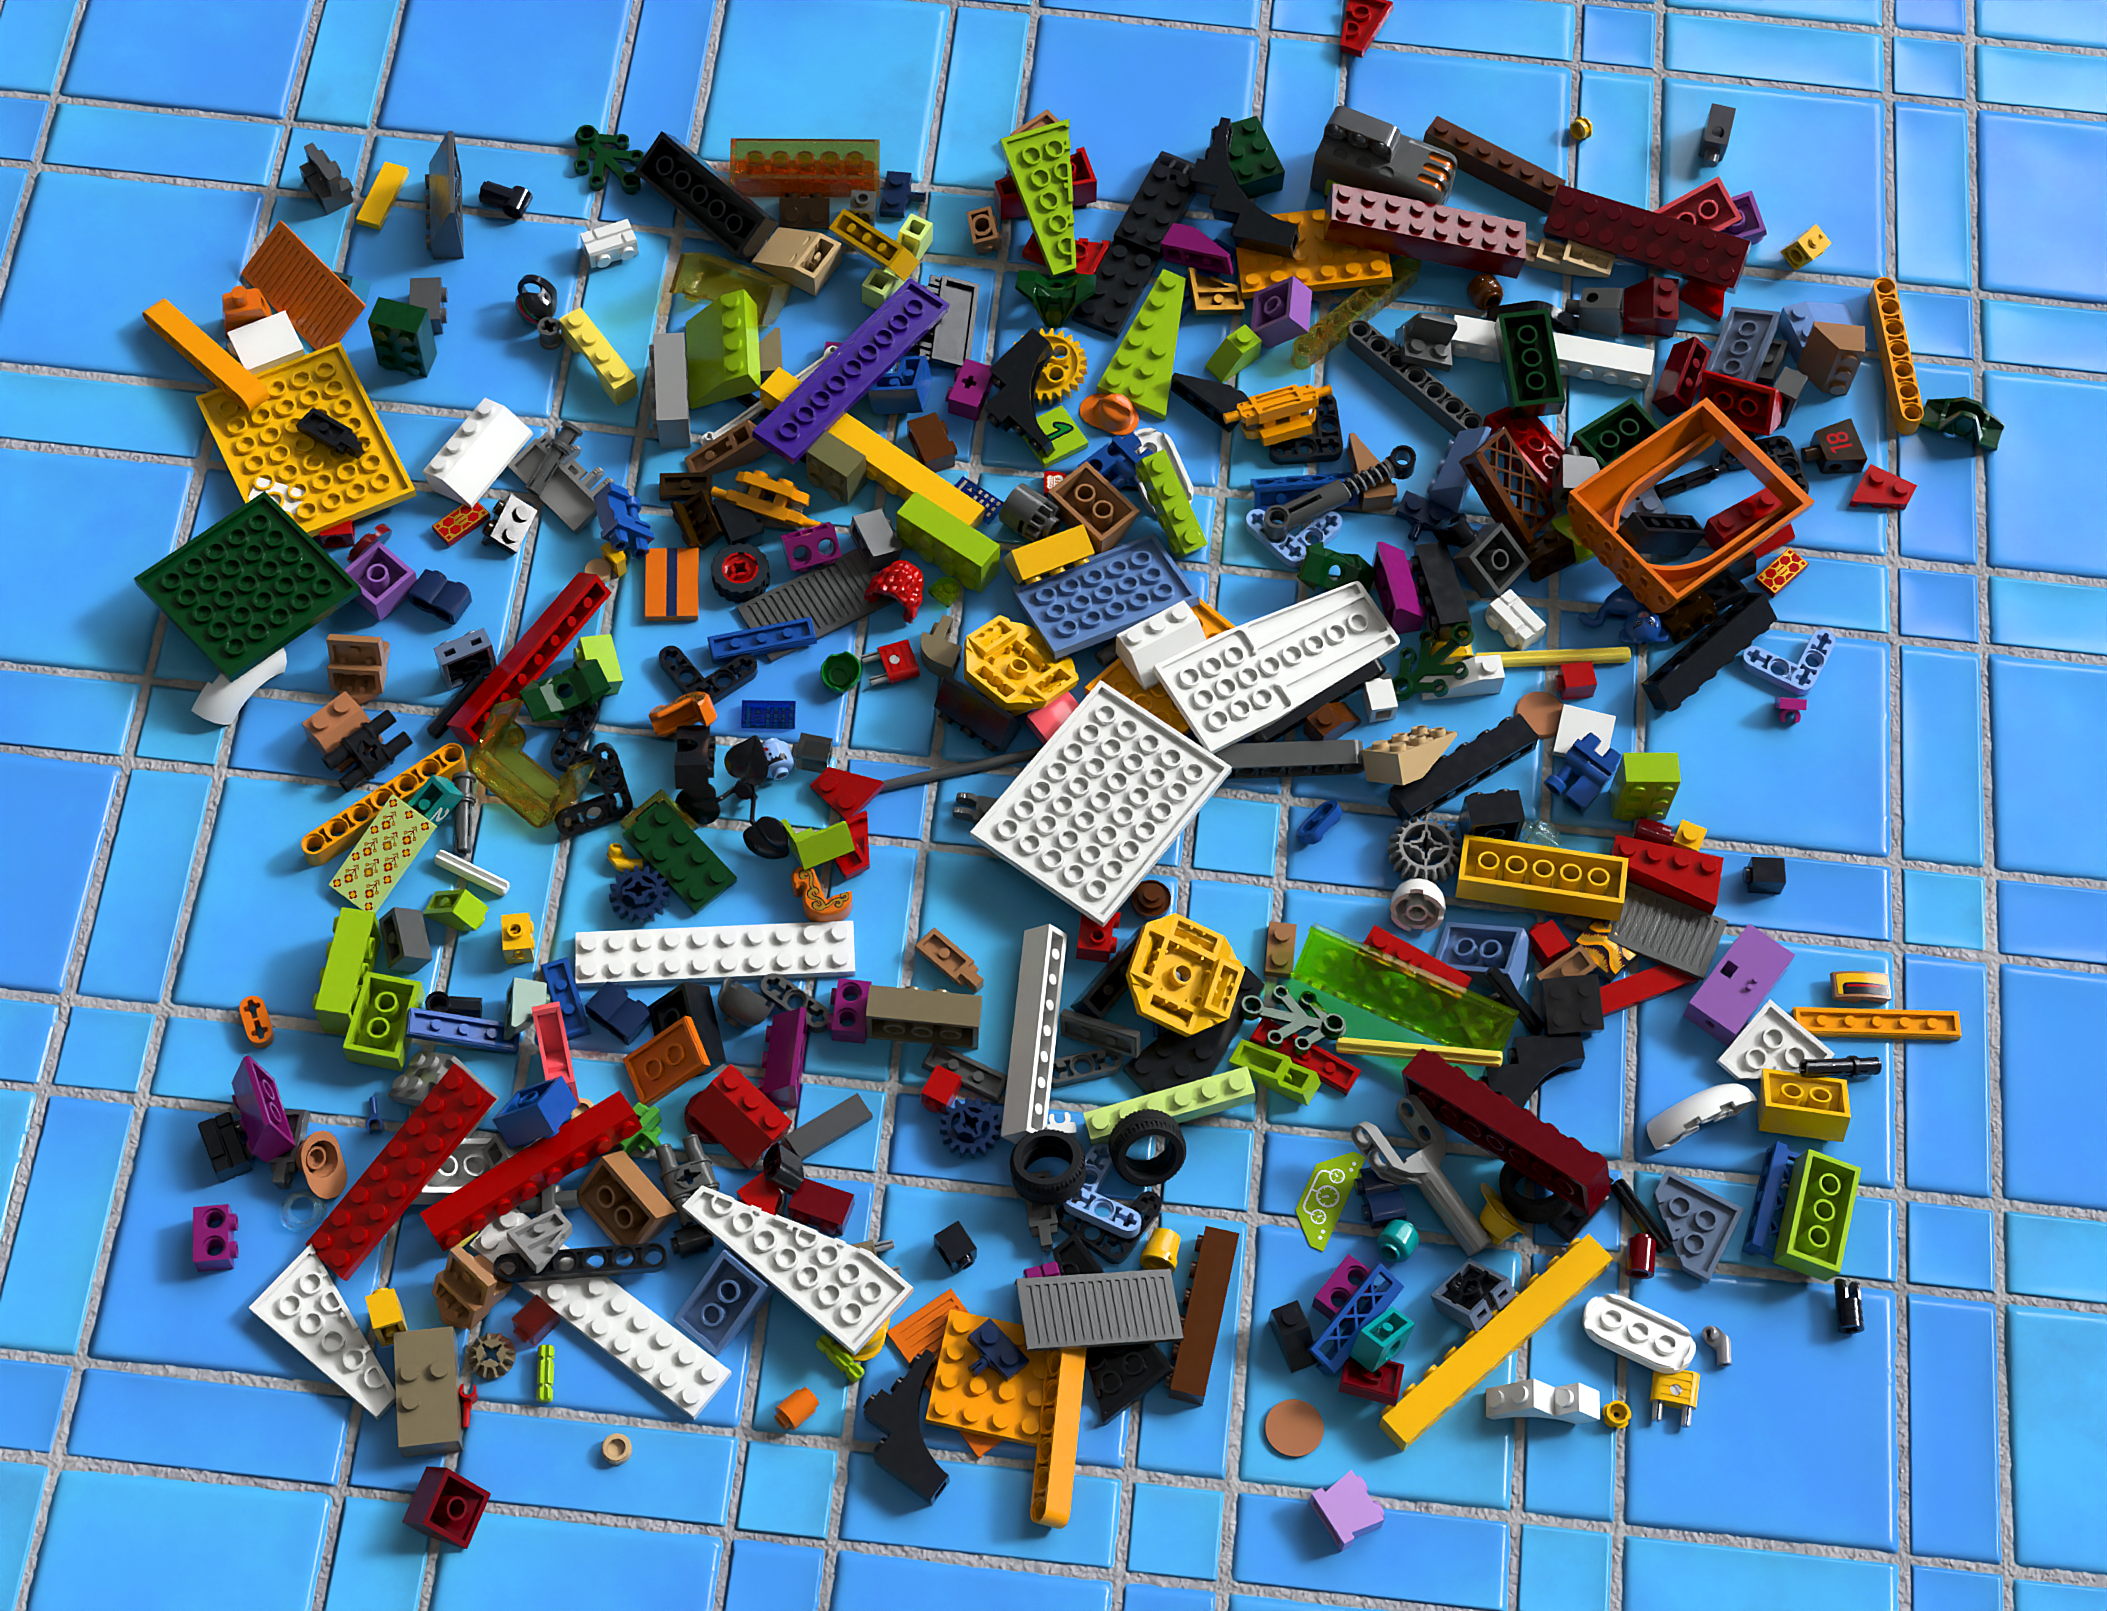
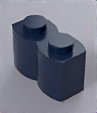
[408,569,472,625]
[585,981,651,1046]
[1354,1167,1407,1229]

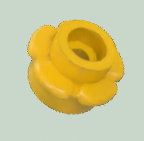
[1570,116,1592,140]
[1602,1400,1631,1429]

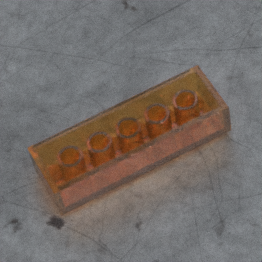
[729,138,880,198]

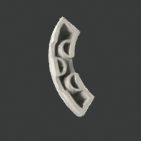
[191,647,287,725]
[1647,1083,1757,1150]

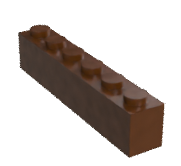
[1423,116,1566,214]
[1165,1226,1240,1406]

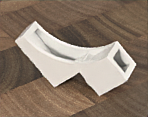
[1486,1378,1600,1425]

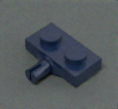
[879,171,926,218]
[1395,490,1452,541]
[967,1318,1030,1383]

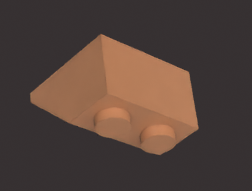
[302,691,383,773]

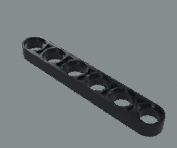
[1250,658,1387,743]
[493,1243,667,1283]

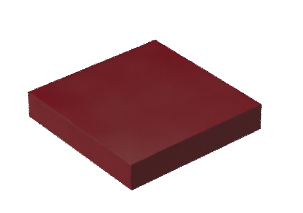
[1338,1356,1404,1407]

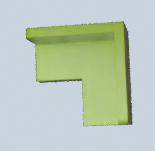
[781,818,855,870]

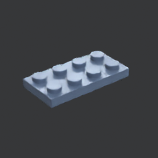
[1700,307,1781,384]

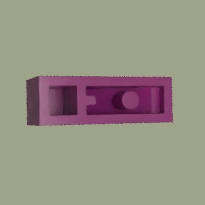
[1160,223,1234,275]

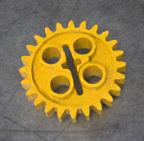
[1013,328,1087,405]

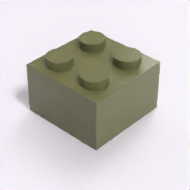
[806,431,867,505]

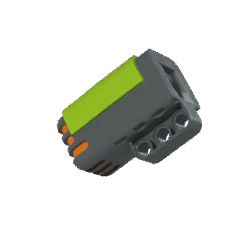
[1310,106,1457,206]

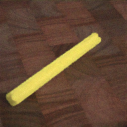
[1475,647,1631,667]
[1336,1037,1503,1067]

